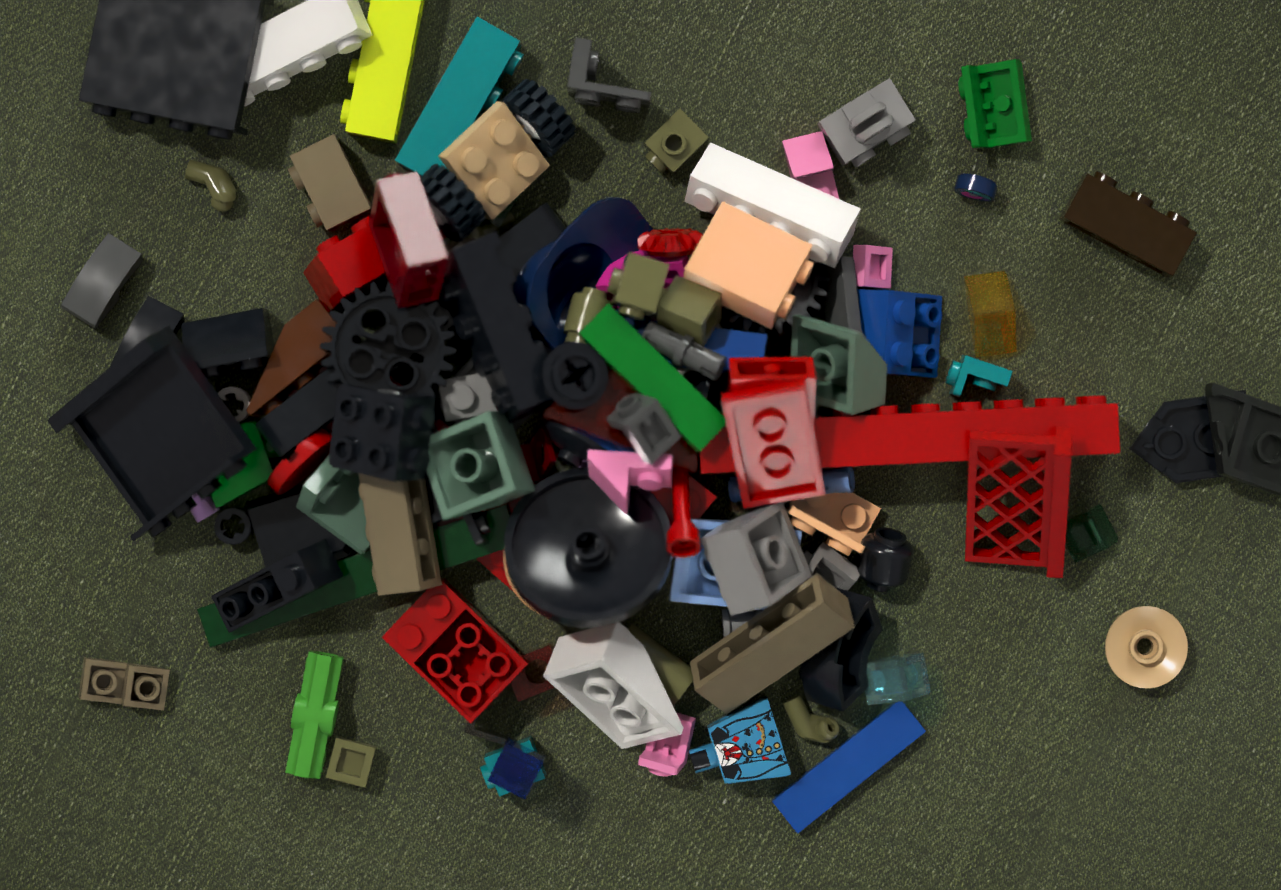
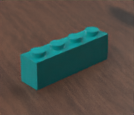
[395,16,524,176]

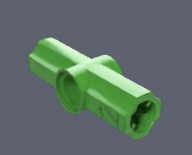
[285,650,344,779]

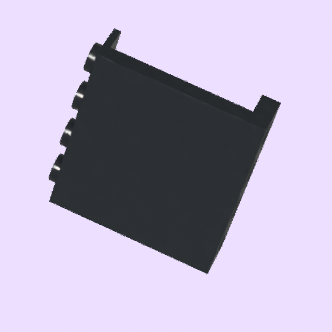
[79,0,275,140]
[47,326,257,541]

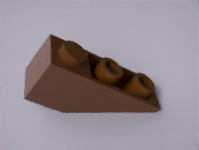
[246,299,354,418]

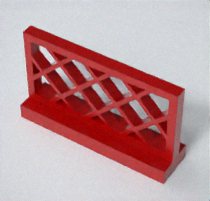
[965,426,1073,578]

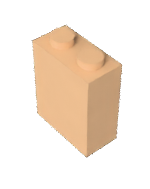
[683,201,814,330]

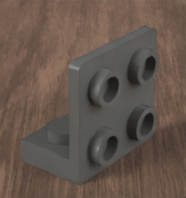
[567,37,651,113]

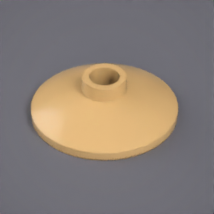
[1105,606,1188,689]

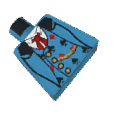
[689,696,791,784]

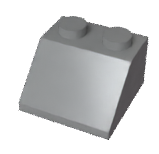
[700,502,812,615]

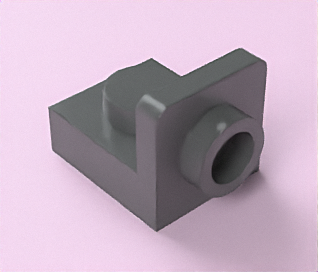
[606,393,681,464]

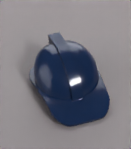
[513,197,652,350]

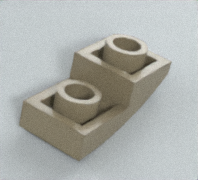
[78,657,170,710]

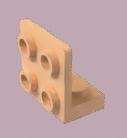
[786,493,881,556]

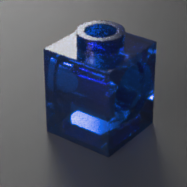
[488,738,545,799]

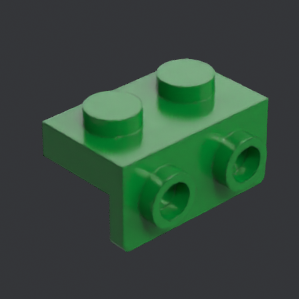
[958,59,1032,149]

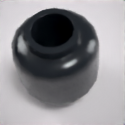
[856,527,914,592]

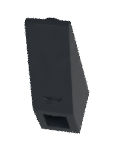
[211,539,344,633]

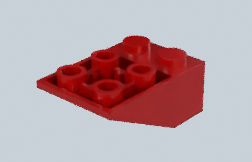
[381,577,528,724]

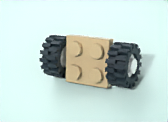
[420,79,576,242]

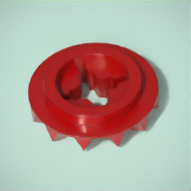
[637,228,703,257]

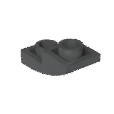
[61,233,143,329]

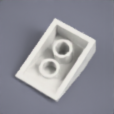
[543,622,684,749]

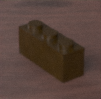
[1059,171,1197,278]

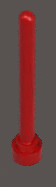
[666,437,701,558]

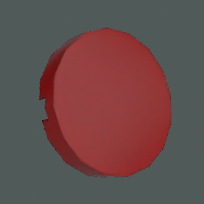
[268,428,332,496]

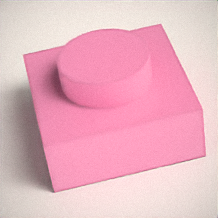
[853,245,893,289]

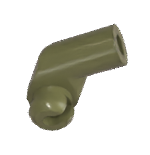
[185,159,237,212]
[782,695,840,743]

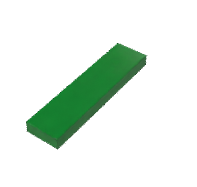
[577,303,726,453]

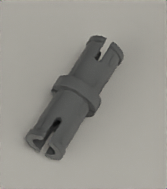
[642,321,727,381]

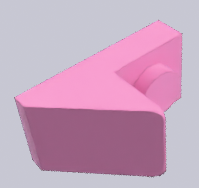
[782,131,839,199]
[587,450,673,514]

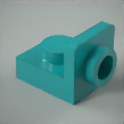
[945,355,1013,397]

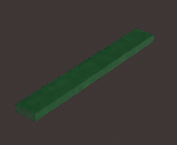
[197,504,511,648]

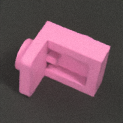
[638,712,696,777]

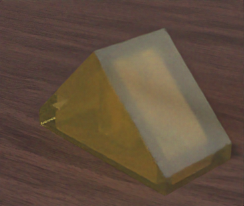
[964,271,1016,358]

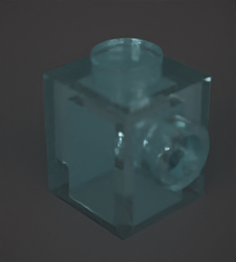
[865,653,931,705]

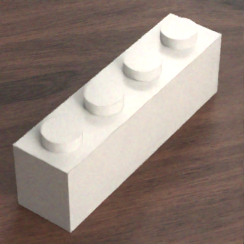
[244,0,372,107]
[685,142,861,268]

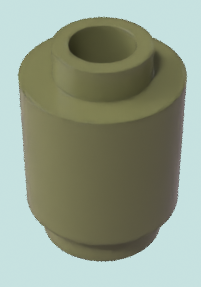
[563,287,613,344]

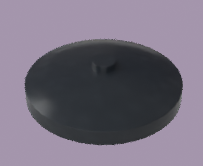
[504,467,672,627]

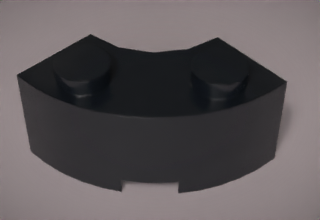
[799,587,883,712]

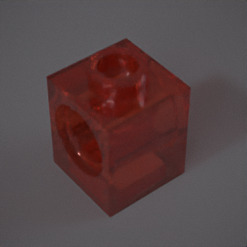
[511,642,555,702]

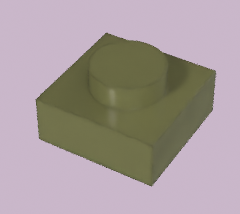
[326,736,377,788]

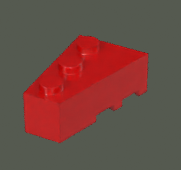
[303,216,446,311]

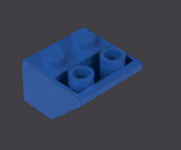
[857,289,942,378]

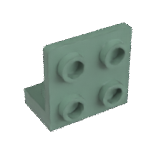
[296,456,370,554]

